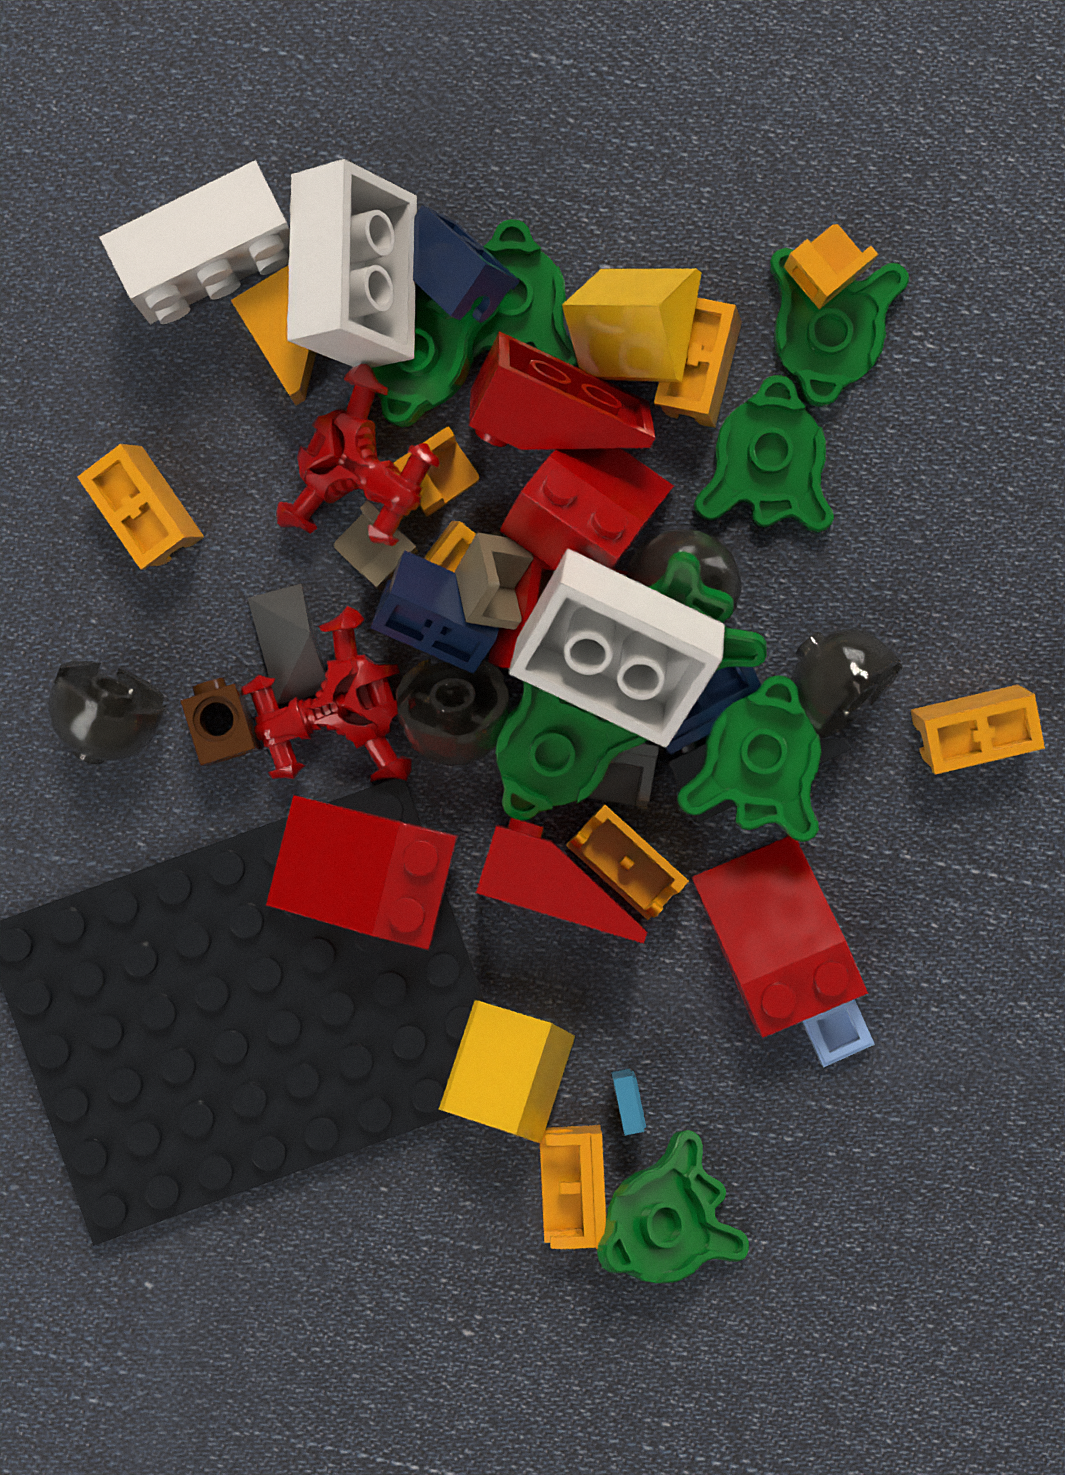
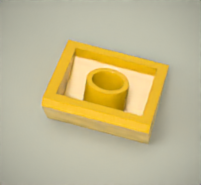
[562,269,702,382]
[439,1000,575,1144]

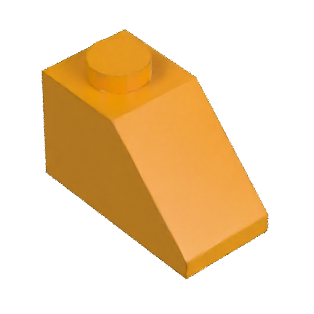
[231,265,317,406]

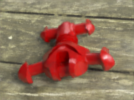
[276,364,440,547]
[241,605,412,782]

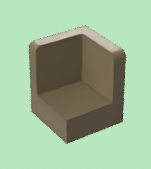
[334,500,419,592]
[455,532,533,630]

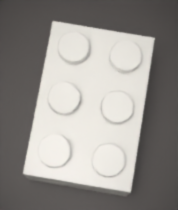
[287,159,417,368]
[100,160,290,324]
[509,549,725,748]

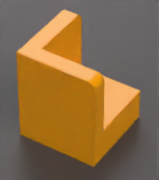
[784,224,878,309]
[394,426,479,517]

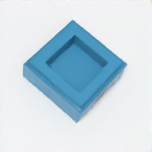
[611,1069,646,1136]

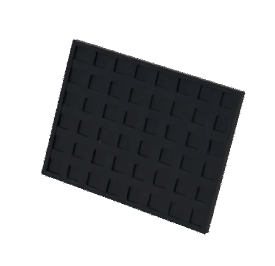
[0,778,486,1246]

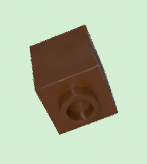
[180,677,262,766]

